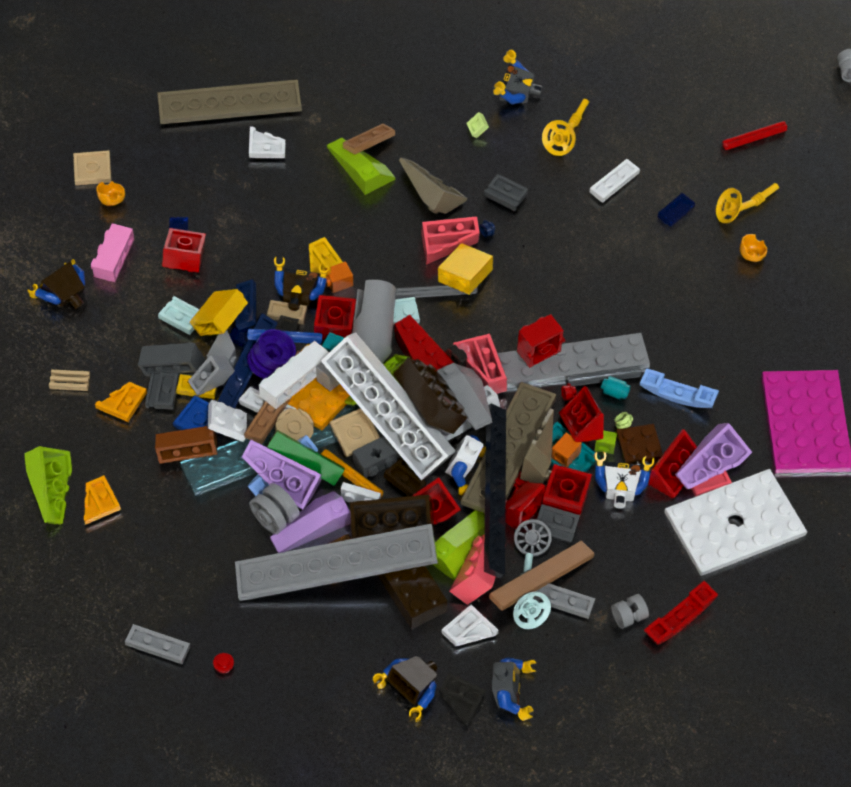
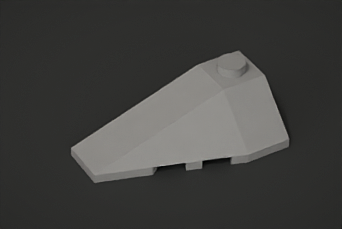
[437,363,492,430]

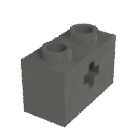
[353,436,398,478]

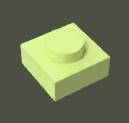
[466,112,489,138]

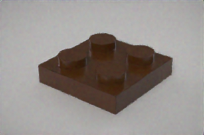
[616,424,663,465]

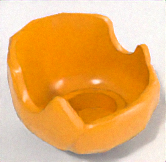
[96,181,125,206]
[739,234,768,262]

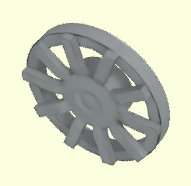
[514,519,552,557]

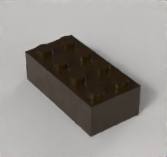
[394,357,468,434]
[350,495,435,539]
[378,566,447,630]

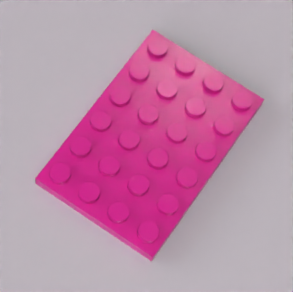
[762,370,851,473]

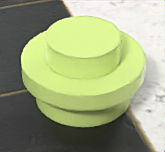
[614,412,633,429]

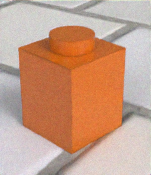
[325,261,353,293]
[551,432,582,467]

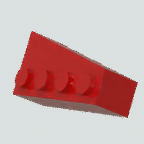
[395,315,454,370]

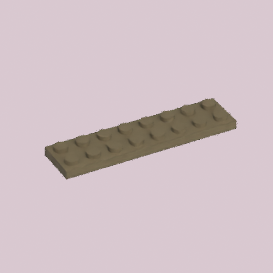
[157,80,302,124]
[461,382,557,513]

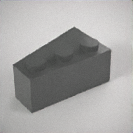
[138,342,206,376]

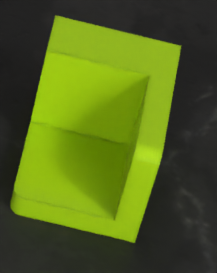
[594,431,617,454]

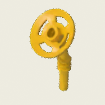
[542,99,589,156]
[716,183,779,224]

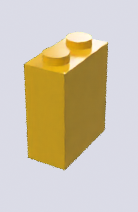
[438,243,493,295]
[189,289,248,336]

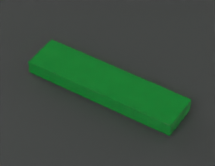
[267,430,345,486]

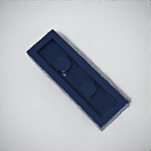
[236,279,256,330]

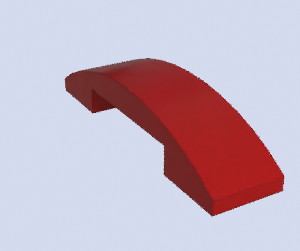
[644,581,718,645]

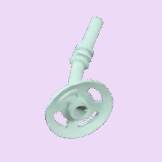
[513,553,551,629]

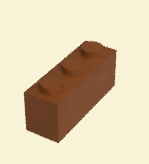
[155,426,217,464]

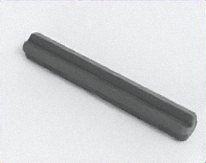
[567,366,642,386]

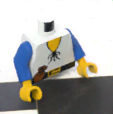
[445,435,486,496]
[593,451,654,508]

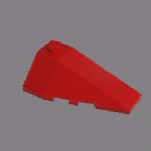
[412,478,461,524]

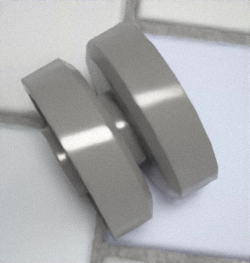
[249,483,299,535]

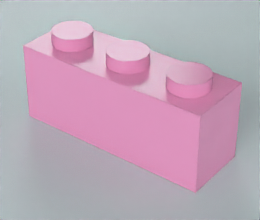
[91,223,134,282]

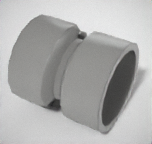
[837,49,851,82]
[611,594,649,629]

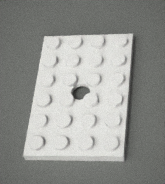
[665,469,807,576]

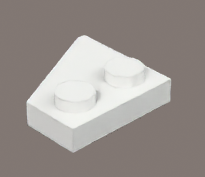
[249,127,285,158]
[442,605,499,646]

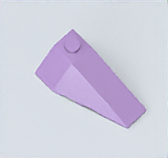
[675,423,752,489]
[242,440,322,510]
[270,491,351,553]

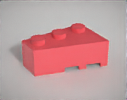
[421,217,480,265]
[453,333,507,394]
[449,534,506,605]

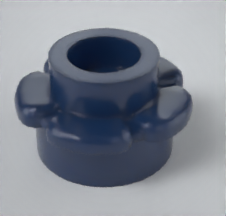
[479,220,495,238]

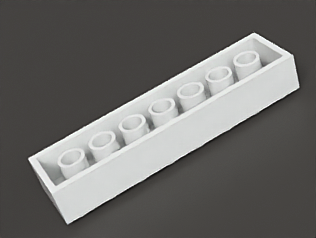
[321,333,456,480]

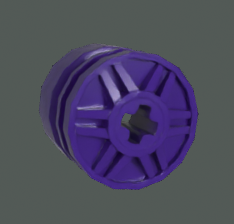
[247,329,296,379]

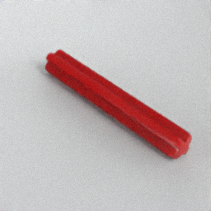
[722,121,788,150]

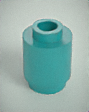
[601,376,631,400]

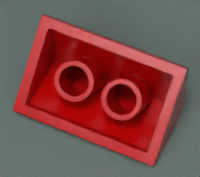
[559,386,604,442]
[648,429,697,498]

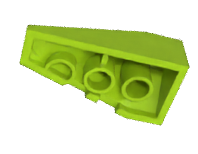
[327,138,395,195]
[24,446,72,525]
[432,510,485,581]

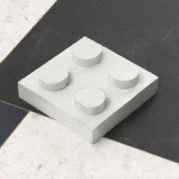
[208,400,247,442]

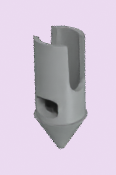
[352,280,396,364]

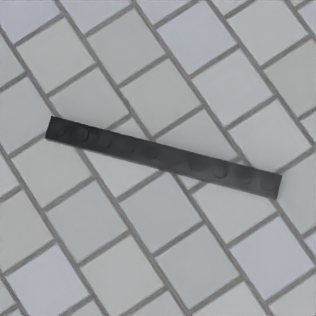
[484,403,506,578]

